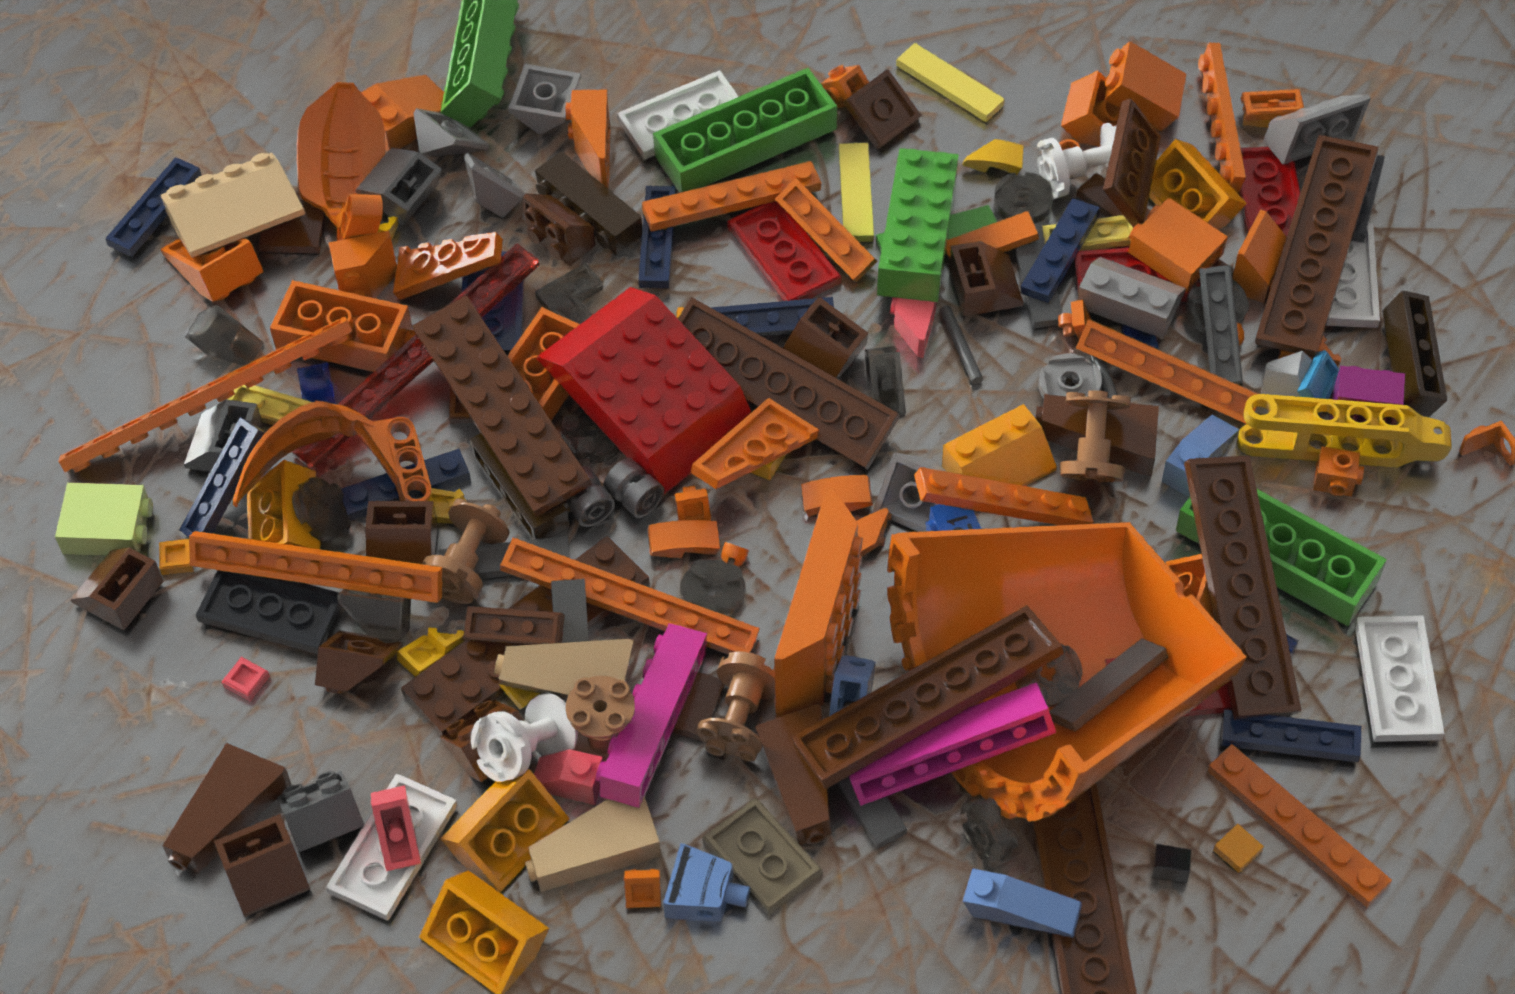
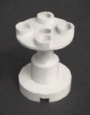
[1037,123,1117,199]
[471,692,578,782]

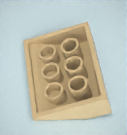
[160,153,305,258]

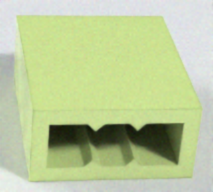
[55,483,153,556]

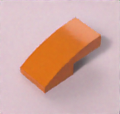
[801,475,873,517]
[648,520,720,559]

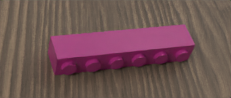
[596,623,707,808]
[849,682,1056,806]

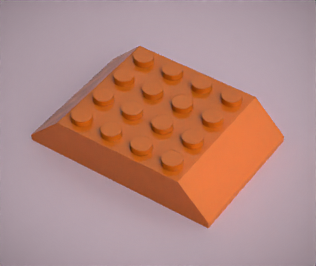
[774,487,863,718]

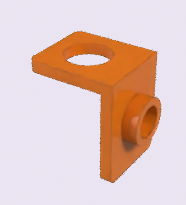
[1459,420,1515,466]

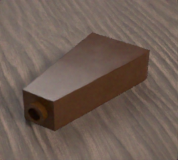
[1035,394,1159,476]
[755,703,832,845]
[162,743,291,873]

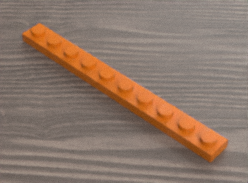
[58,316,352,473]

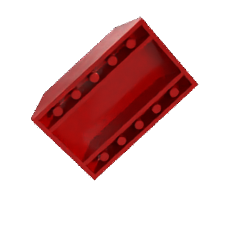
[537,287,751,496]

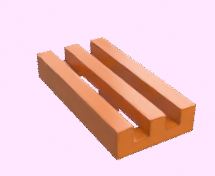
[1241,89,1305,121]

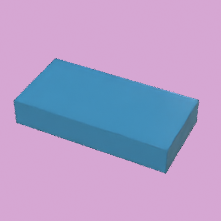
[1297,350,1339,413]

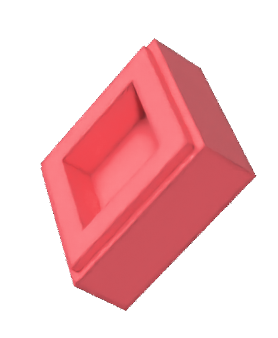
[222,657,270,702]

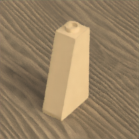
[494,639,634,699]
[525,796,661,892]

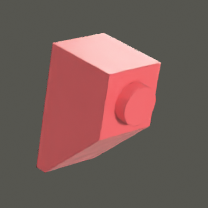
[890,297,937,358]
[534,749,603,805]
[371,786,421,871]

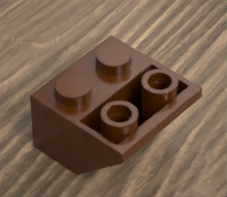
[523,193,595,266]
[949,241,1024,316]
[783,297,869,380]
[365,501,438,564]
[70,547,164,630]
[439,700,524,782]
[214,814,311,917]

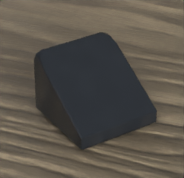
[1152,844,1191,883]

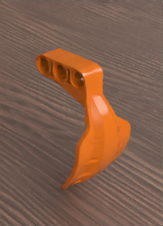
[297,82,385,241]
[233,401,431,508]

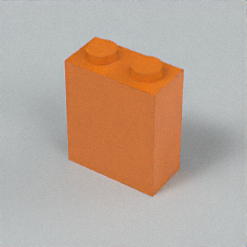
[1104,41,1186,132]
[1128,197,1228,292]

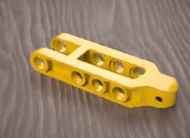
[1237,394,1452,468]

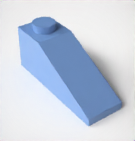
[1162,414,1239,497]
[963,868,1082,937]

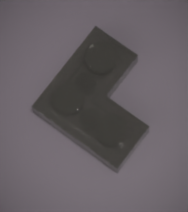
[535,263,603,324]

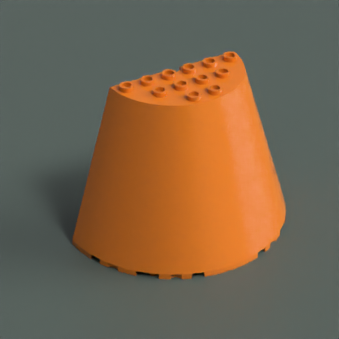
[887,522,1246,821]

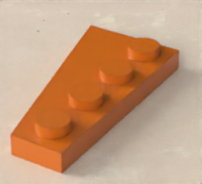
[393,232,503,300]
[691,398,819,490]

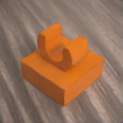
[1058,299,1091,339]
[674,485,711,521]
[624,869,661,908]

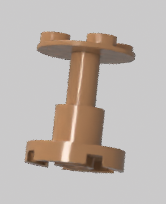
[1060,390,1131,482]
[422,499,510,604]
[696,651,775,762]
[565,676,635,762]

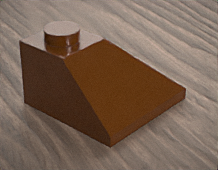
[315,630,403,694]

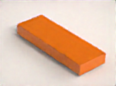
[946,211,1039,260]

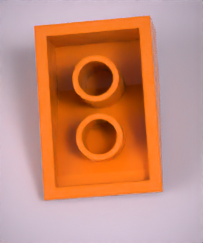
[361,75,444,152]
[566,89,611,189]
[160,238,264,302]

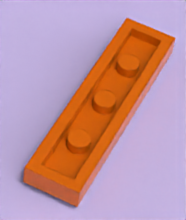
[775,178,878,283]

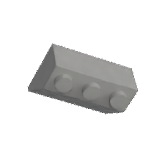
[1263,94,1371,165]
[1078,257,1186,339]

